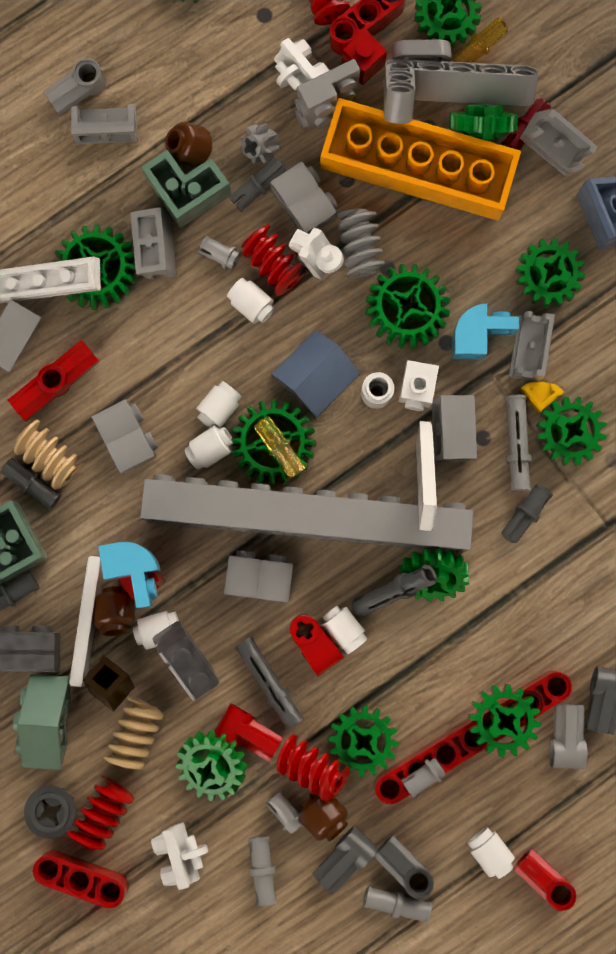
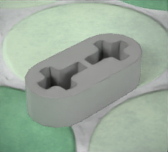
[393,40,452,62]

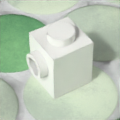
[399,360,439,411]

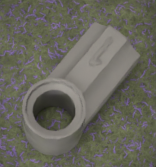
[43,58,106,115]
[549,704,587,769]

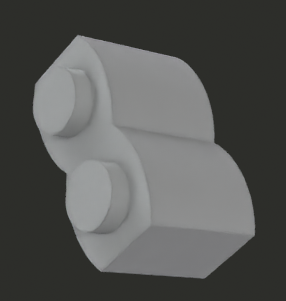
[270,161,338,234]
[91,399,158,475]
[224,550,293,603]

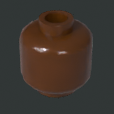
[165,122,212,167]
[93,586,135,636]
[300,793,348,842]

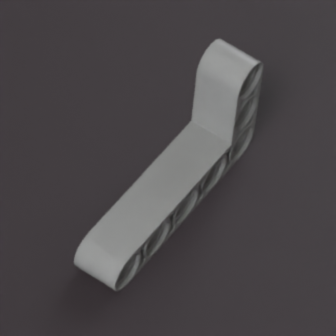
[383,59,539,124]

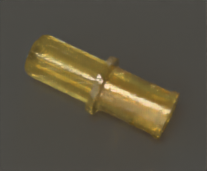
[452,18,508,63]
[254,417,306,479]

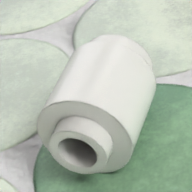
[227,278,274,324]
[361,372,394,409]
[196,381,242,428]
[185,425,233,470]
[321,605,367,655]
[133,611,179,650]
[467,827,515,879]

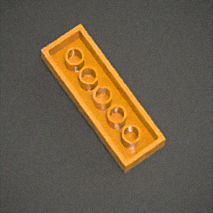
[320,98,521,221]

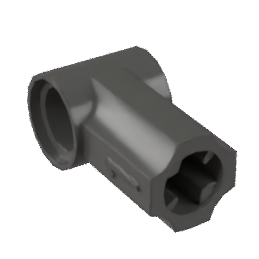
[585,666,616,735]
[313,825,379,894]
[374,835,434,899]

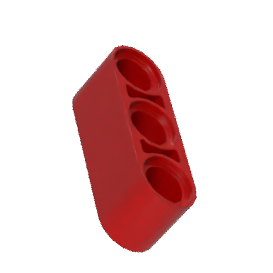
[330,0,406,56]
[32,850,129,908]

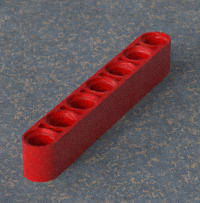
[374,671,572,805]

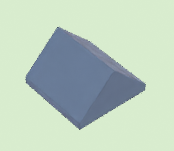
[577,177,616,251]
[271,330,360,418]

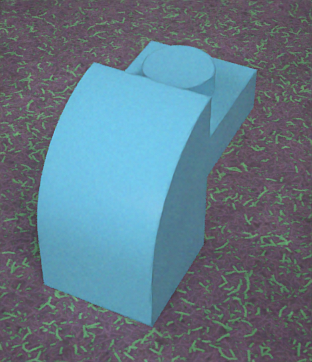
[452,304,519,360]
[98,542,161,608]

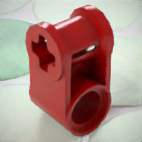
[290,614,344,677]

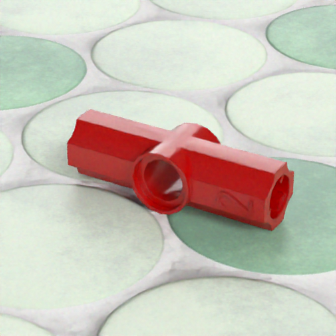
[7,340,100,422]

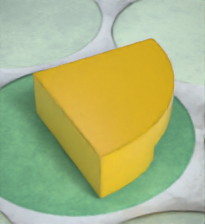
[519,381,564,413]

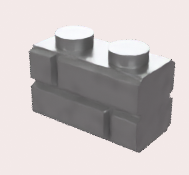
[152,620,220,701]
[0,626,61,672]

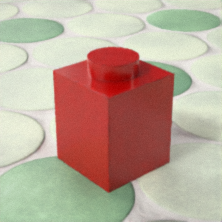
[342,29,387,86]

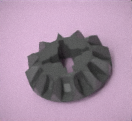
[24,785,77,839]

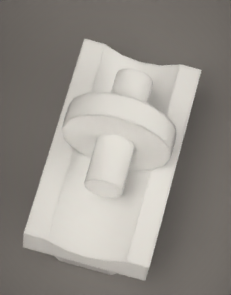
[274,38,330,91]
[289,227,344,279]
[151,822,209,890]

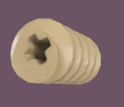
[14,419,84,490]
[104,696,164,769]

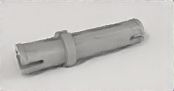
[506,395,532,492]

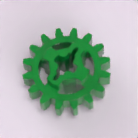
[414,0,482,48]
[449,103,518,140]
[515,238,586,308]
[536,396,607,466]
[399,547,469,602]
[468,684,542,758]
[328,705,399,777]
[175,730,248,801]

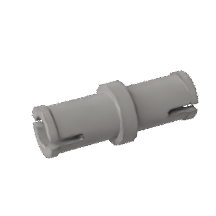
[248,836,277,906]
[363,886,432,923]

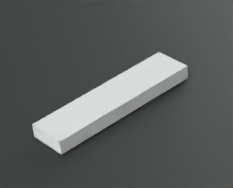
[0,256,101,303]
[416,421,437,531]
[69,556,103,687]

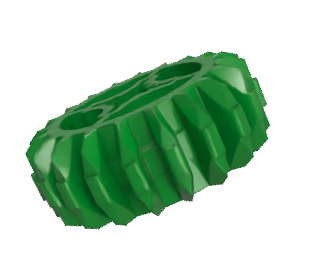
[55,224,136,310]
[365,264,451,349]
[231,399,316,486]

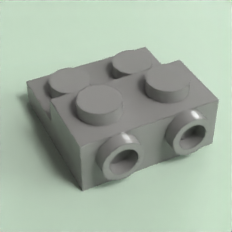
[294,59,360,130]

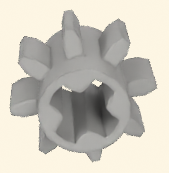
[240,123,280,164]

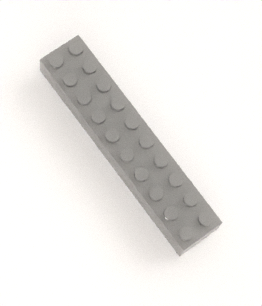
[140,474,474,553]

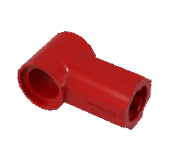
[214,703,283,762]
[513,848,577,911]

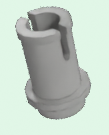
[198,236,241,270]
[402,758,446,798]
[265,791,303,834]

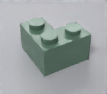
[141,150,231,229]
[0,500,49,585]
[13,674,71,770]

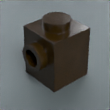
[82,656,135,712]

